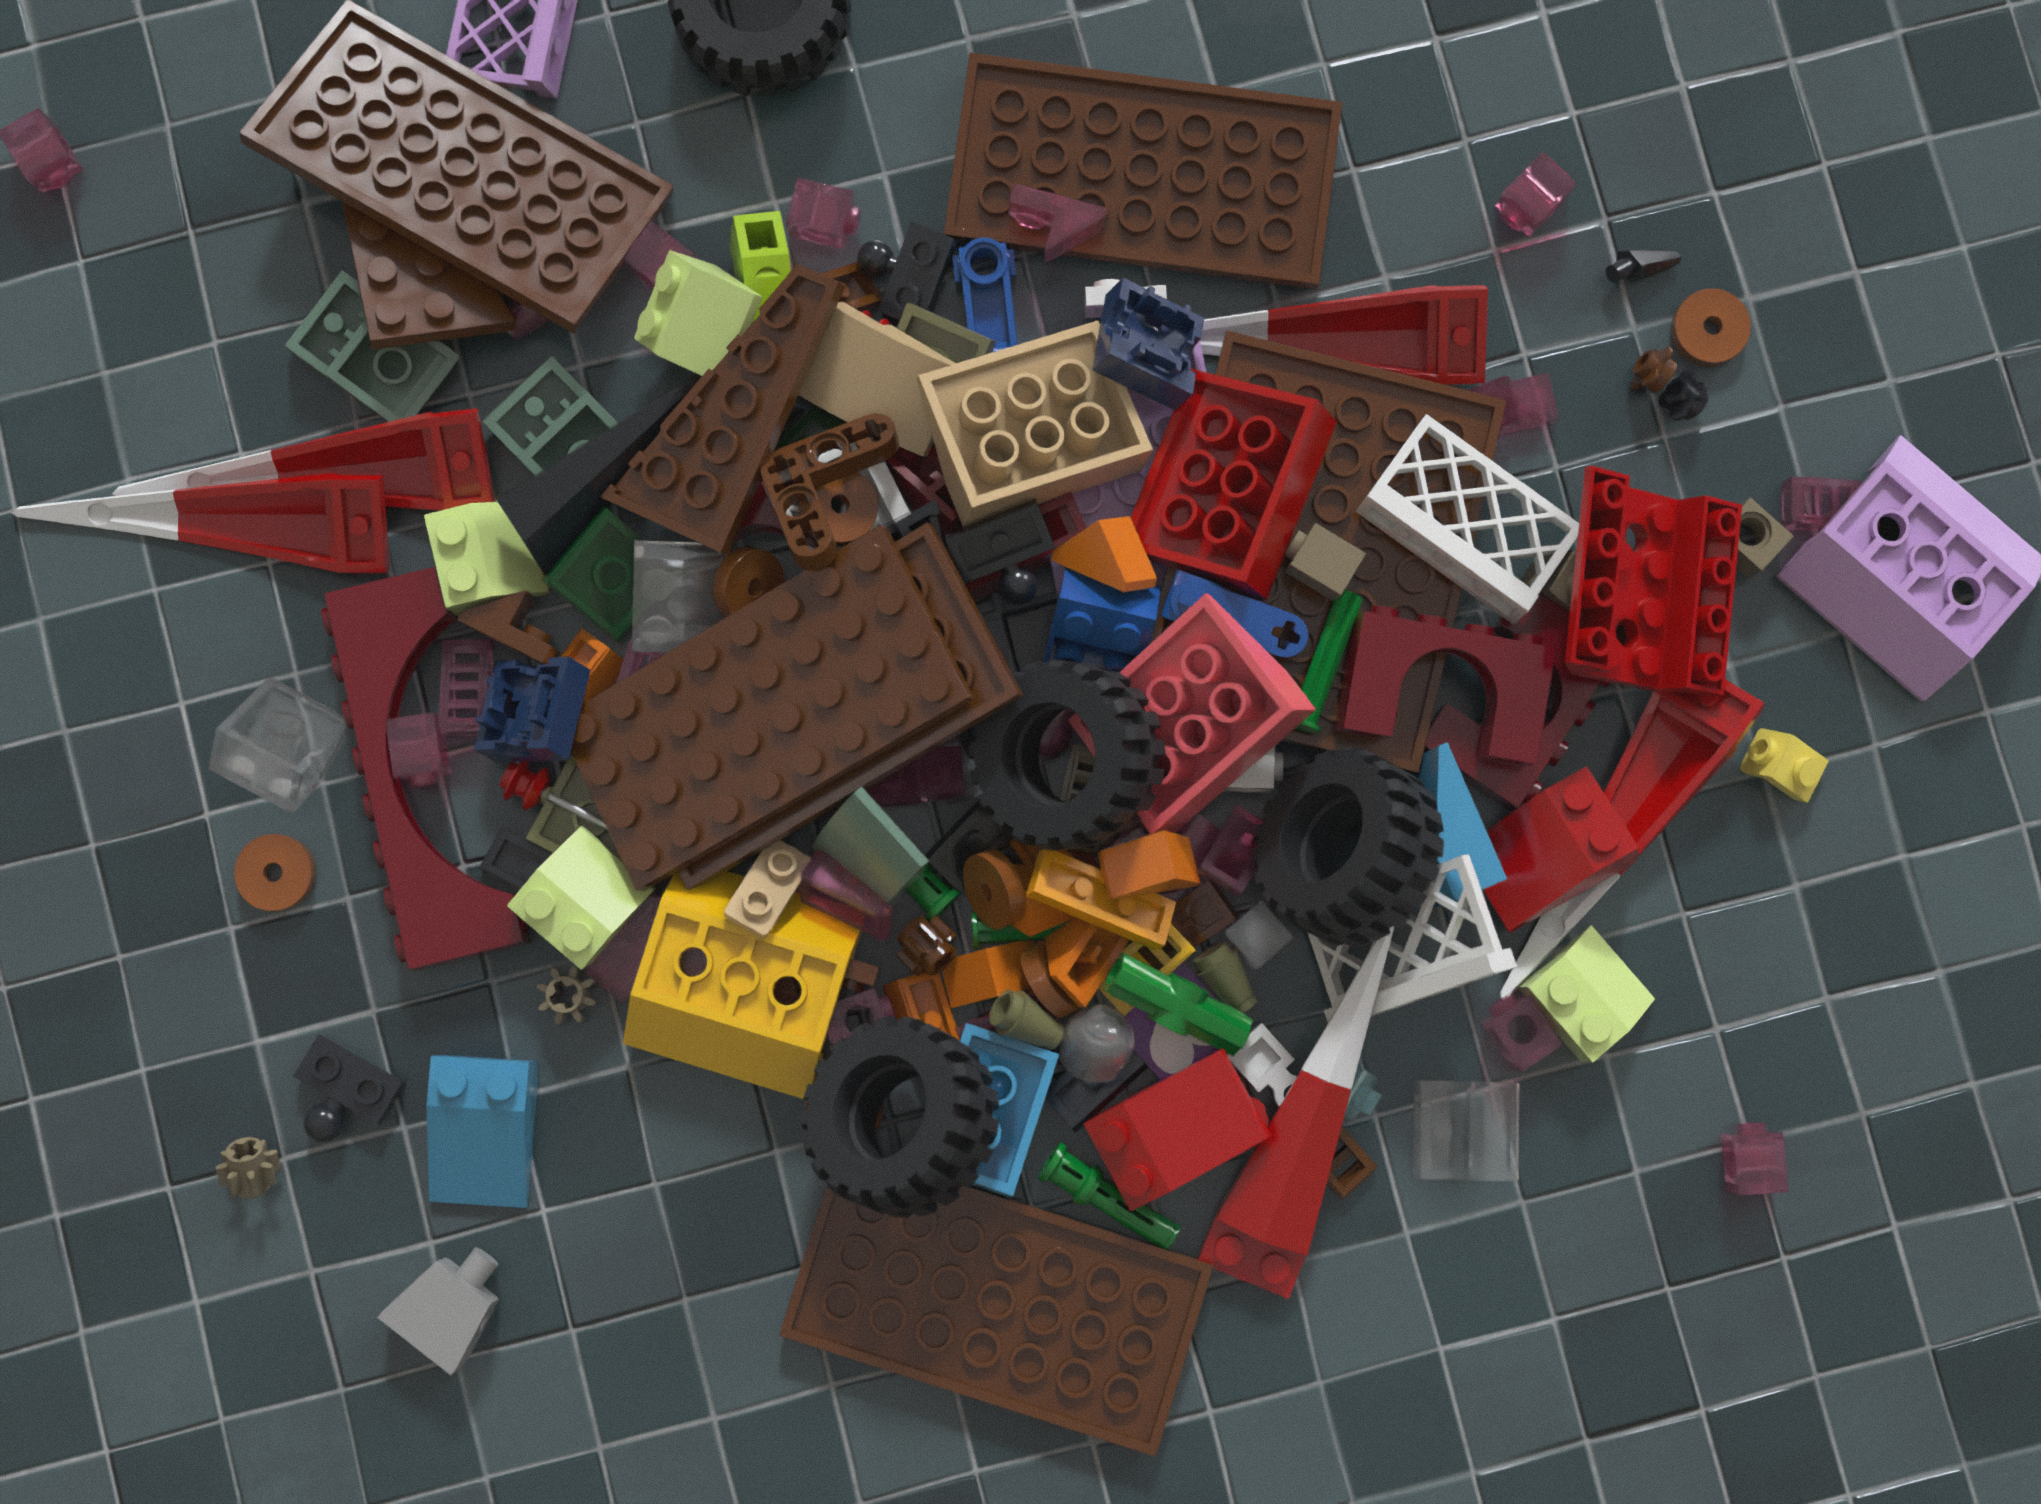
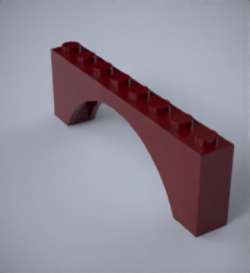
[321,566,532,970]

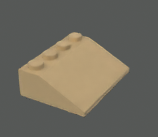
[917,320,1153,528]

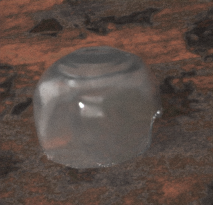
[1059,1004,1135,1083]

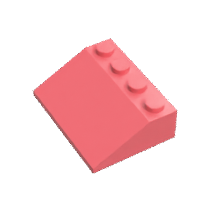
[1068,594,1316,834]

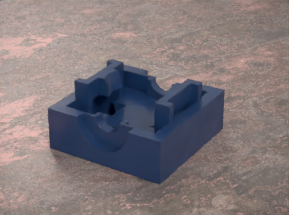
[1092,278,1204,410]
[474,657,590,762]

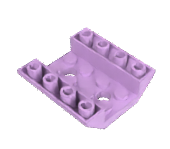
[1775,435,2041,702]

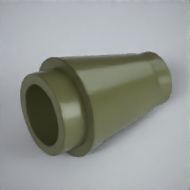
[1193,941,1257,1013]
[989,990,1065,1050]

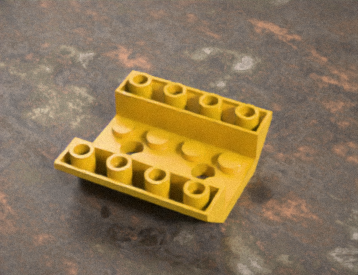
[623,871,867,1099]

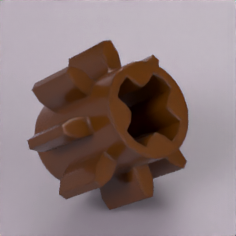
[897,916,957,976]

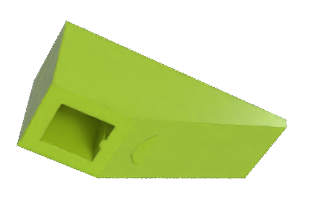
[729,211,791,323]

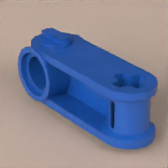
[952,237,1017,353]
[1160,570,1308,657]

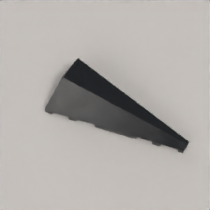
[496,374,702,575]

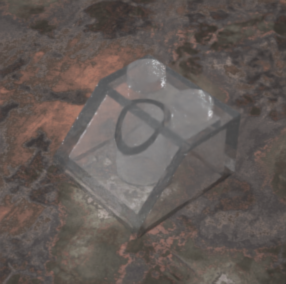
[632,540,732,652]
[208,677,350,814]

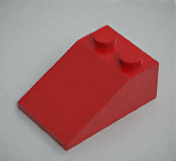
[1482,766,1639,933]
[1083,1048,1271,1212]

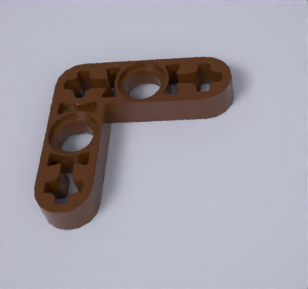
[760,413,900,571]

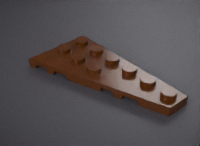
[342,201,516,350]
[600,264,845,555]

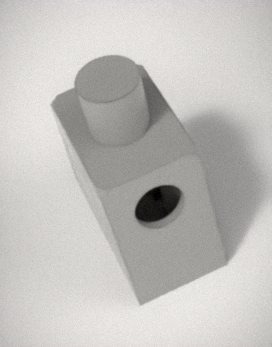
[377,1247,499,1375]

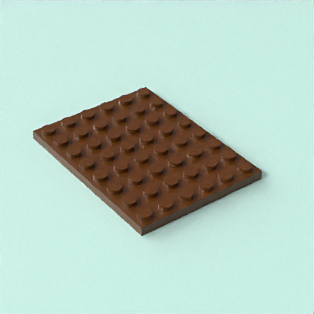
[1149,330,1507,774]

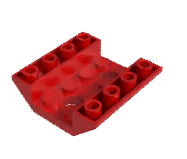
[1565,465,1742,696]

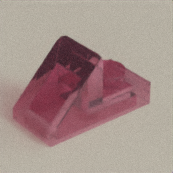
[1009,183,1107,262]
[1468,373,1559,435]
[1197,805,1263,898]

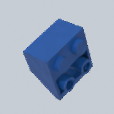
[1043,567,1161,672]

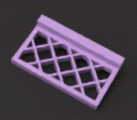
[446,0,578,99]

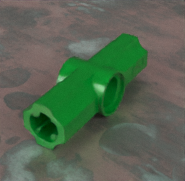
[1103,952,1253,1057]

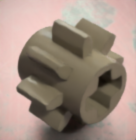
[536,965,599,1025]
[215,1137,281,1199]

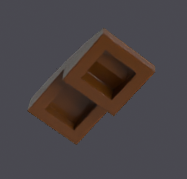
[1131,877,1240,970]

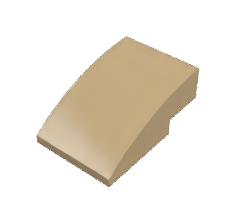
[798,302,956,456]

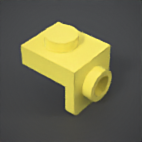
[1740,728,1829,803]

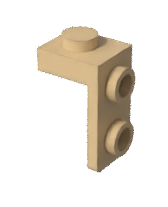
[724,840,814,939]

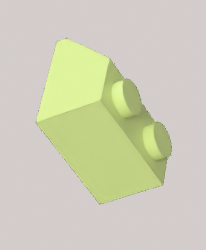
[634,250,762,376]
[424,502,550,616]
[507,826,656,970]
[1518,925,1655,1062]

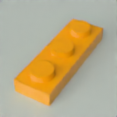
[1026,849,1176,951]

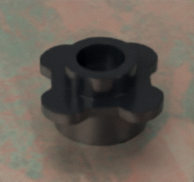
[1659,369,1709,421]

